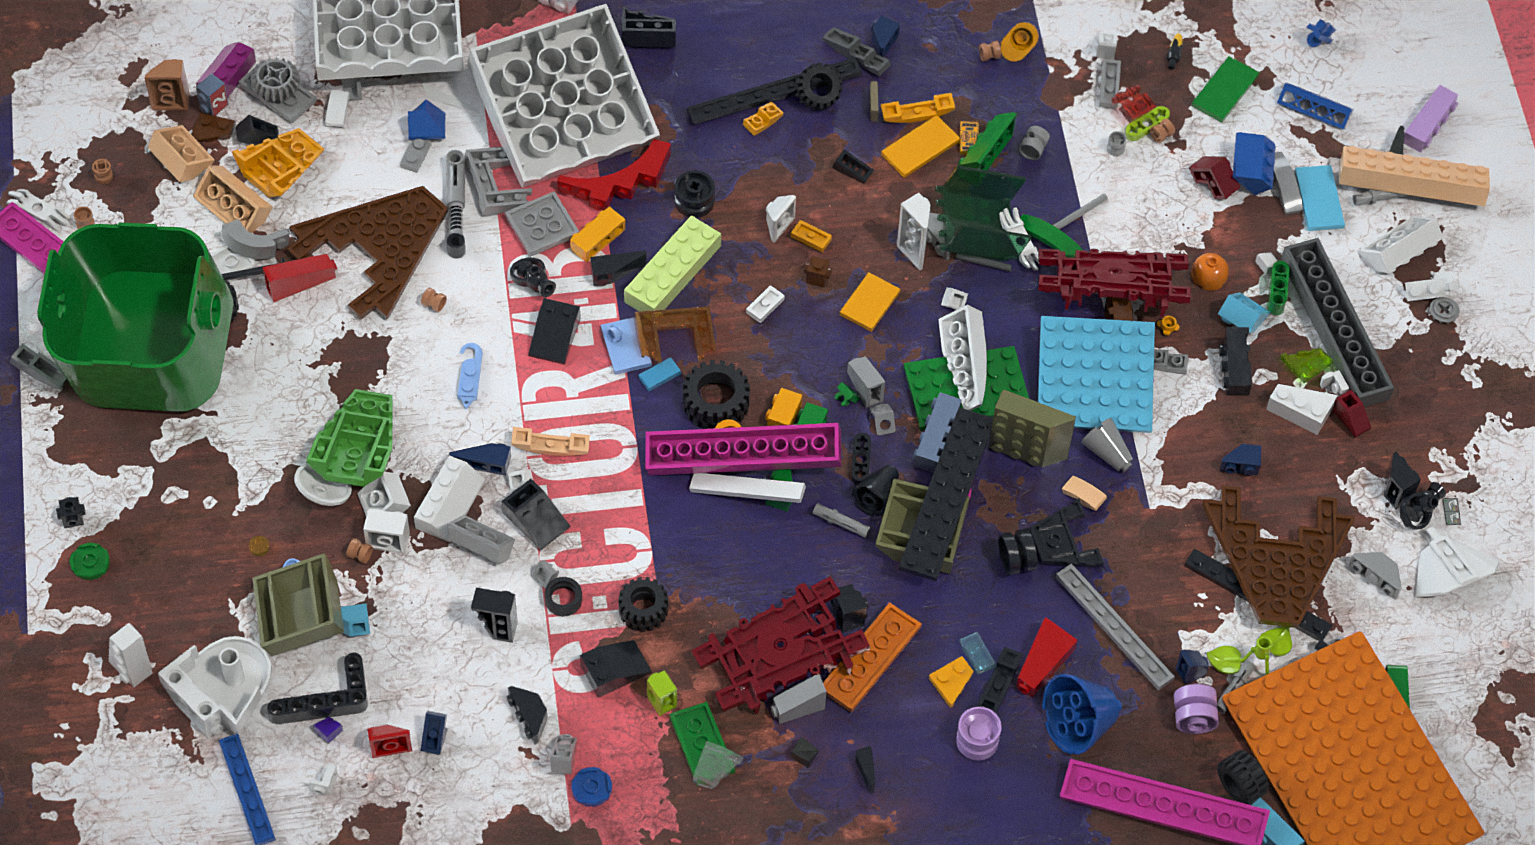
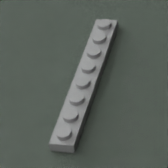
[1056,564,1174,691]

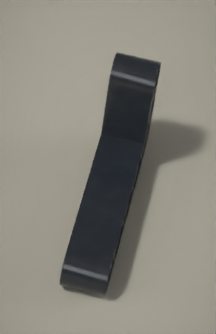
[267,652,368,724]

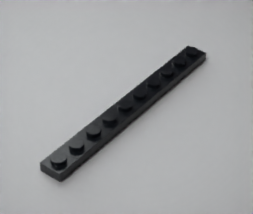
[687,58,862,125]

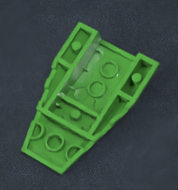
[306,389,393,487]

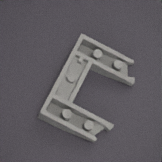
[464,147,532,216]

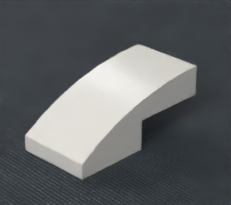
[325,90,350,127]

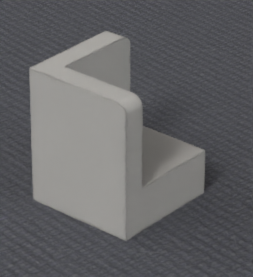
[342,78,362,101]

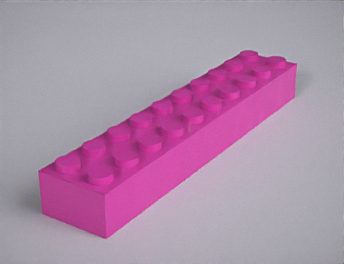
[645,423,842,475]

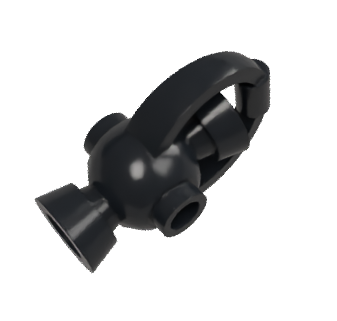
[510,257,556,297]
[1399,482,1446,530]

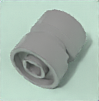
[1019,126,1050,160]

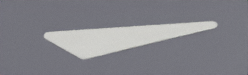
[422,83,479,112]

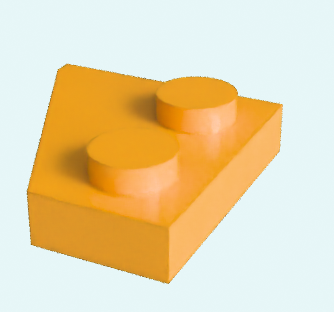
[929,656,973,708]

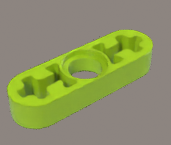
[1125,106,1170,141]

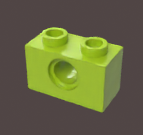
[647,671,677,716]

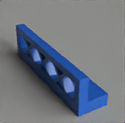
[1277,82,1354,129]

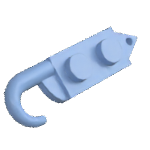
[457,343,483,409]

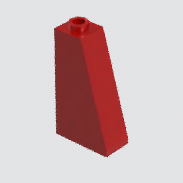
[263,254,337,302]
[1017,617,1078,698]

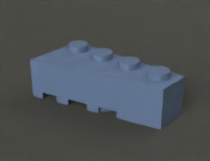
[912,392,962,473]

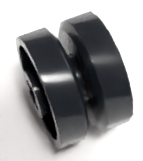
[674,170,715,218]
[998,528,1038,576]

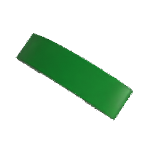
[1020,214,1082,258]

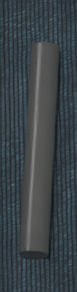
[956,252,1012,272]

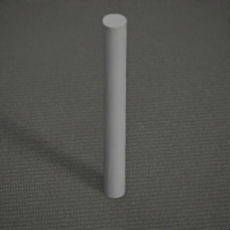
[1053,193,1108,230]

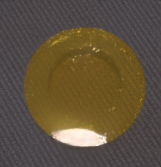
[249,536,269,556]

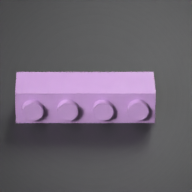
[1404,85,1459,153]

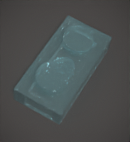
[959,632,996,675]

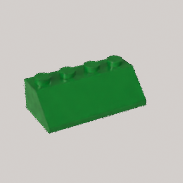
[958,112,1017,185]

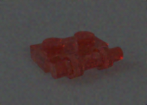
[1111,85,1157,123]

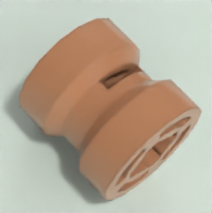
[979,41,1001,61]
[1150,118,1175,143]
[92,159,113,184]
[73,206,95,229]
[421,287,447,312]
[346,538,373,564]

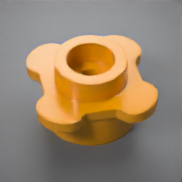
[1157,316,1180,335]

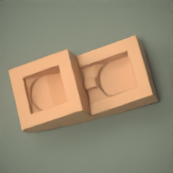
[1062,476,1107,511]

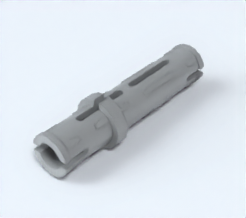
[1353,189,1408,206]
[813,503,871,538]
[1216,660,1256,714]

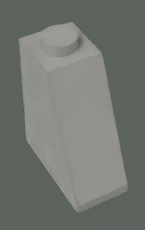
[847,356,885,408]
[770,674,826,724]

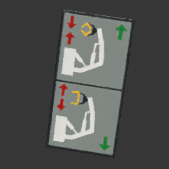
[1443,498,1461,525]

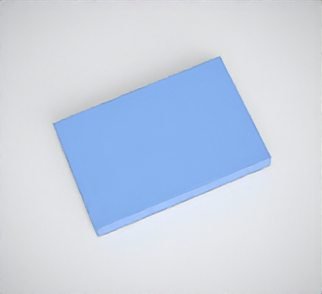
[601,317,652,375]

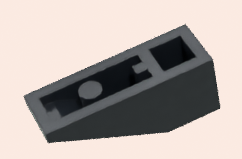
[590,250,646,286]

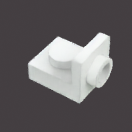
[1320,370,1349,397]
[309,763,338,796]

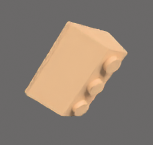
[148,125,214,182]

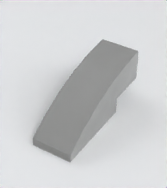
[10,344,67,389]

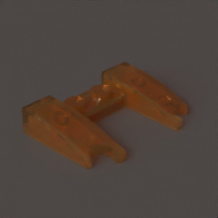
[634,306,716,363]

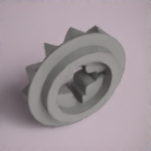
[1429,297,1460,324]

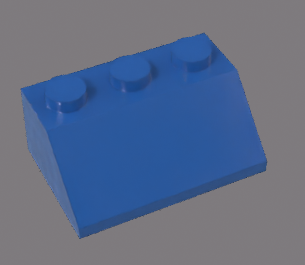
[1233,132,1276,195]

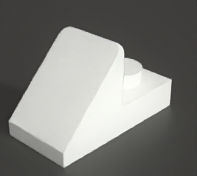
[1096,32,1117,59]

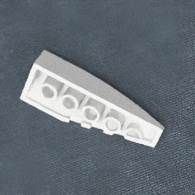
[939,305,987,411]

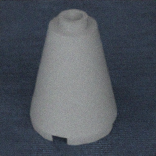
[1082,418,1133,472]

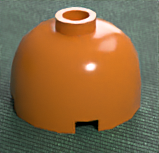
[1191,253,1228,291]

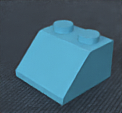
[1218,292,1271,334]

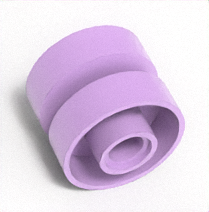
[1174,684,1219,734]
[956,707,1001,760]

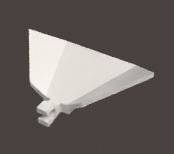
[1415,527,1499,598]

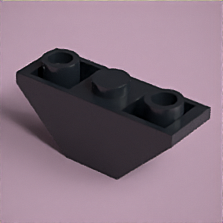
[506,686,548,745]

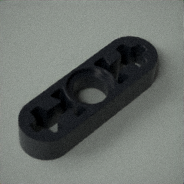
[851,433,871,485]

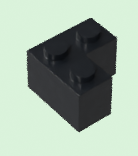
[830,584,869,633]

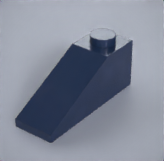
[448,443,511,476]

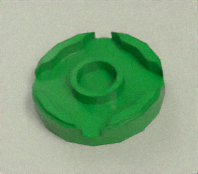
[70,543,110,580]

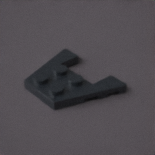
[1029,499,1104,567]

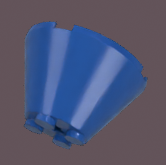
[1042,674,1122,754]

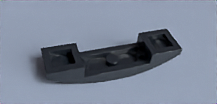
[977,646,1023,714]

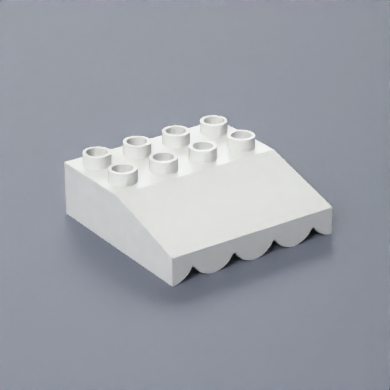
[313,0,464,80]
[467,4,660,188]

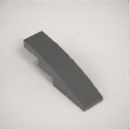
[822,27,891,76]

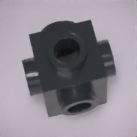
[56,497,86,528]

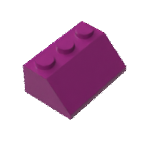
[196,42,256,99]

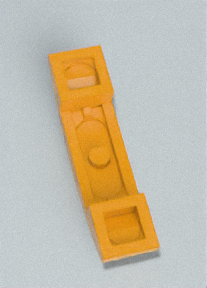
[881,93,955,123]

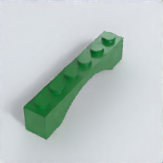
[766,402,828,512]

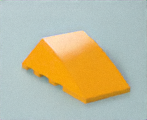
[232,128,324,197]

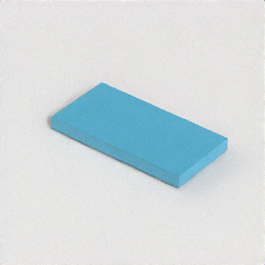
[1294,165,1345,231]

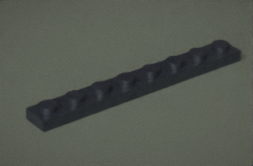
[1184,548,1332,641]

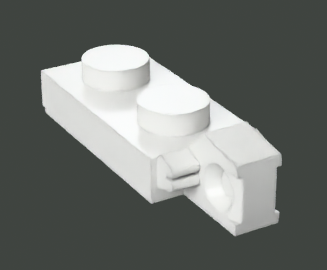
[1405,278,1459,301]

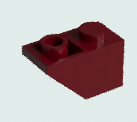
[1332,390,1371,438]

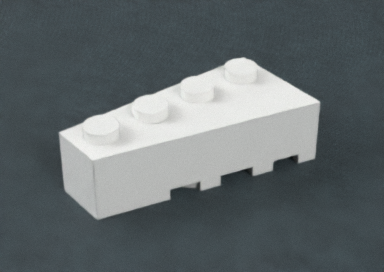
[109,623,153,688]

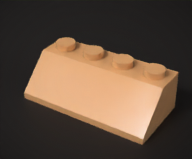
[193,166,273,233]

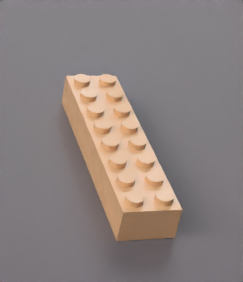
[1339,146,1490,207]

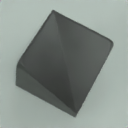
[791,737,819,768]

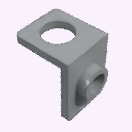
[870,404,896,435]

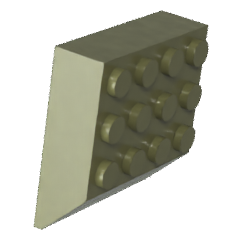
[989,390,1076,468]
[875,479,970,574]
[252,553,344,657]

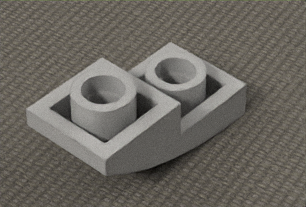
[1154,349,1189,374]

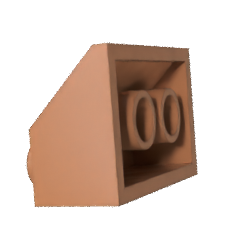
[144,59,190,111]

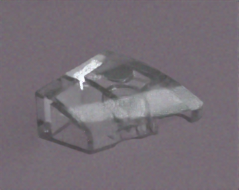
[693,741,743,789]

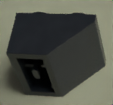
[1384,452,1421,509]

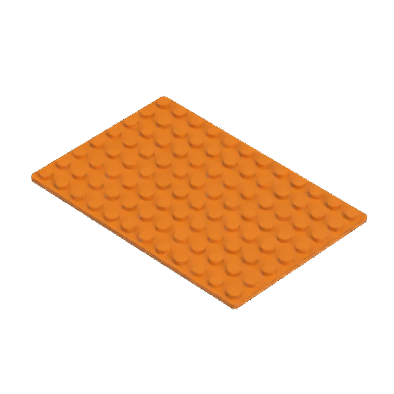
[1222,631,1484,845]

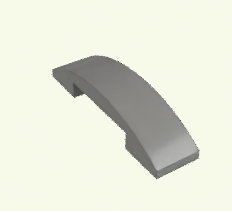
[1273,151,1303,215]

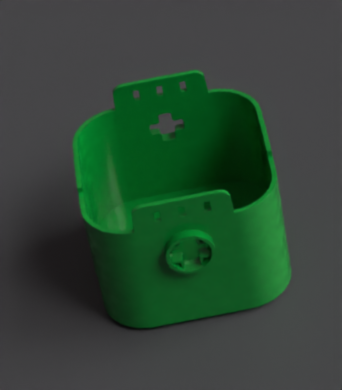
[37,222,233,411]

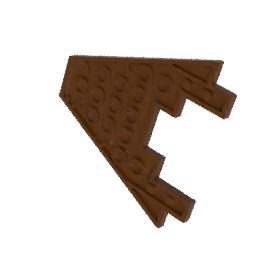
[286,186,448,320]
[1202,485,1355,628]

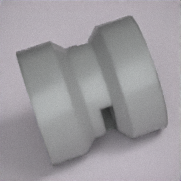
[1107,131,1127,157]

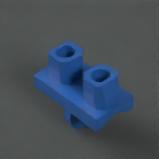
[1307,19,1336,47]

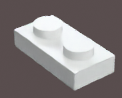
[746,285,785,323]

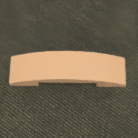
[511,427,590,456]

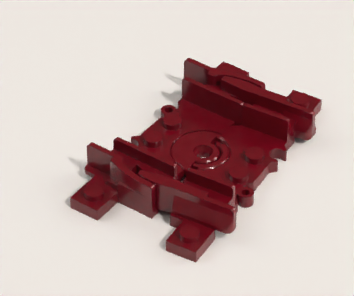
[1038,248,1191,318]
[691,576,870,714]

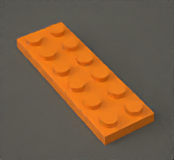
[823,602,922,713]

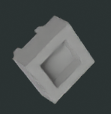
[532,560,559,588]

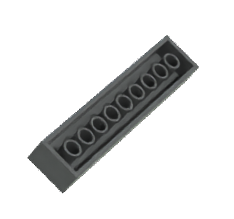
[1281,238,1394,407]

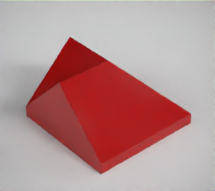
[367,724,413,759]

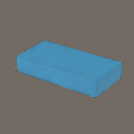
[639,357,681,391]

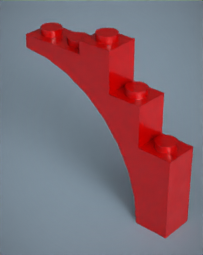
[557,139,671,211]

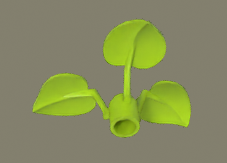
[1207,627,1292,675]

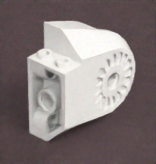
[158,636,272,739]

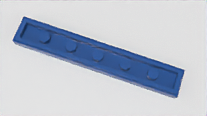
[219,734,276,845]

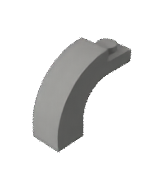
[221,219,289,259]

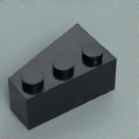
[622,6,676,47]

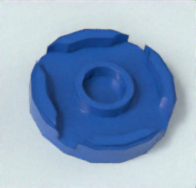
[572,767,612,807]

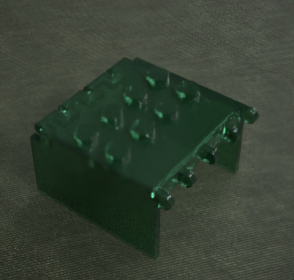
[935,165,1032,261]

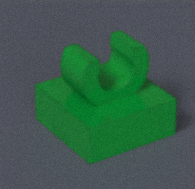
[834,382,860,407]

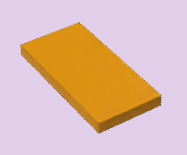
[881,115,960,178]

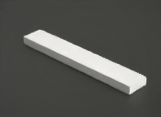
[689,473,806,503]

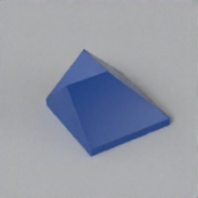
[408,99,446,140]

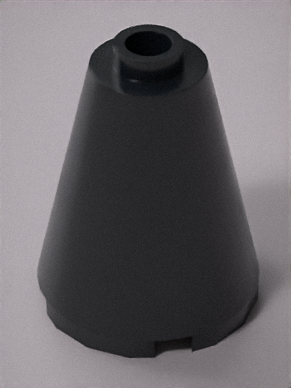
[851,465,899,516]

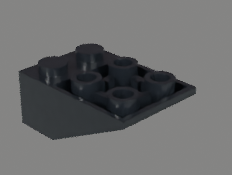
[501,478,570,550]

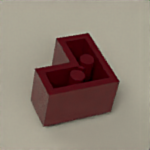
[1189,156,1241,199]

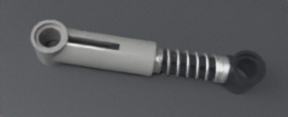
[446,150,466,259]

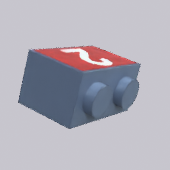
[196,73,229,116]

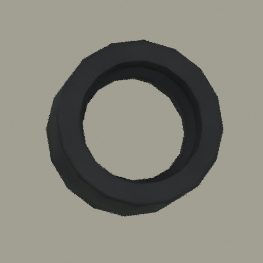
[545,577,583,617]

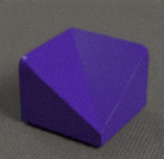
[313,717,343,744]

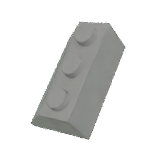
[447,515,515,564]

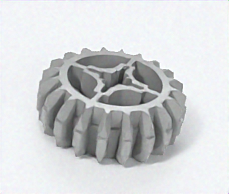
[251,56,300,103]

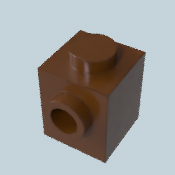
[804,256,832,288]

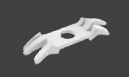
[6,189,71,232]
[999,207,1039,271]

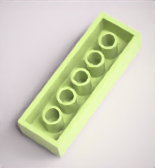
[624,215,721,321]

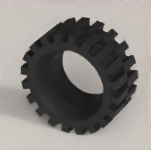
[683,360,750,429]

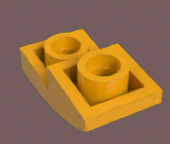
[742,102,784,136]

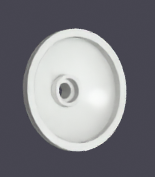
[294,463,352,506]

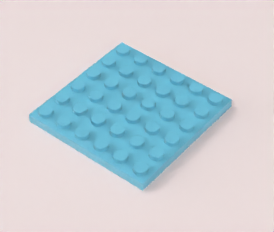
[1038,316,1155,433]

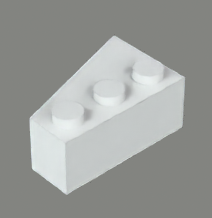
[1266,384,1338,435]

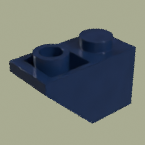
[1220,444,1261,476]

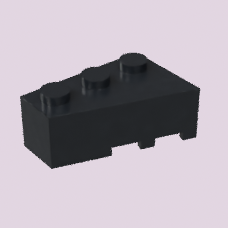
[1219,327,1252,396]
[471,587,518,643]

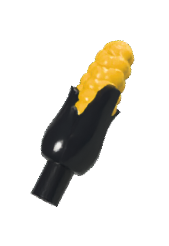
[1166,33,1183,70]

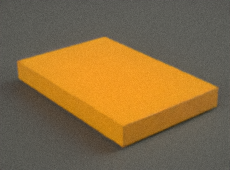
[840,272,901,332]

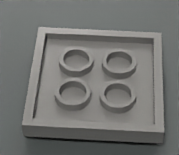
[505,191,579,257]

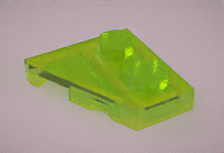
[1280,348,1333,383]

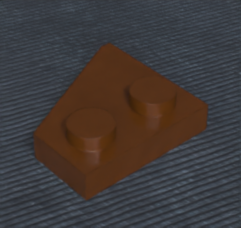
[191,113,236,143]

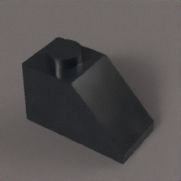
[235,115,279,146]

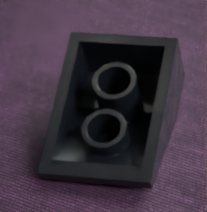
[528,298,581,365]
[580,640,652,698]

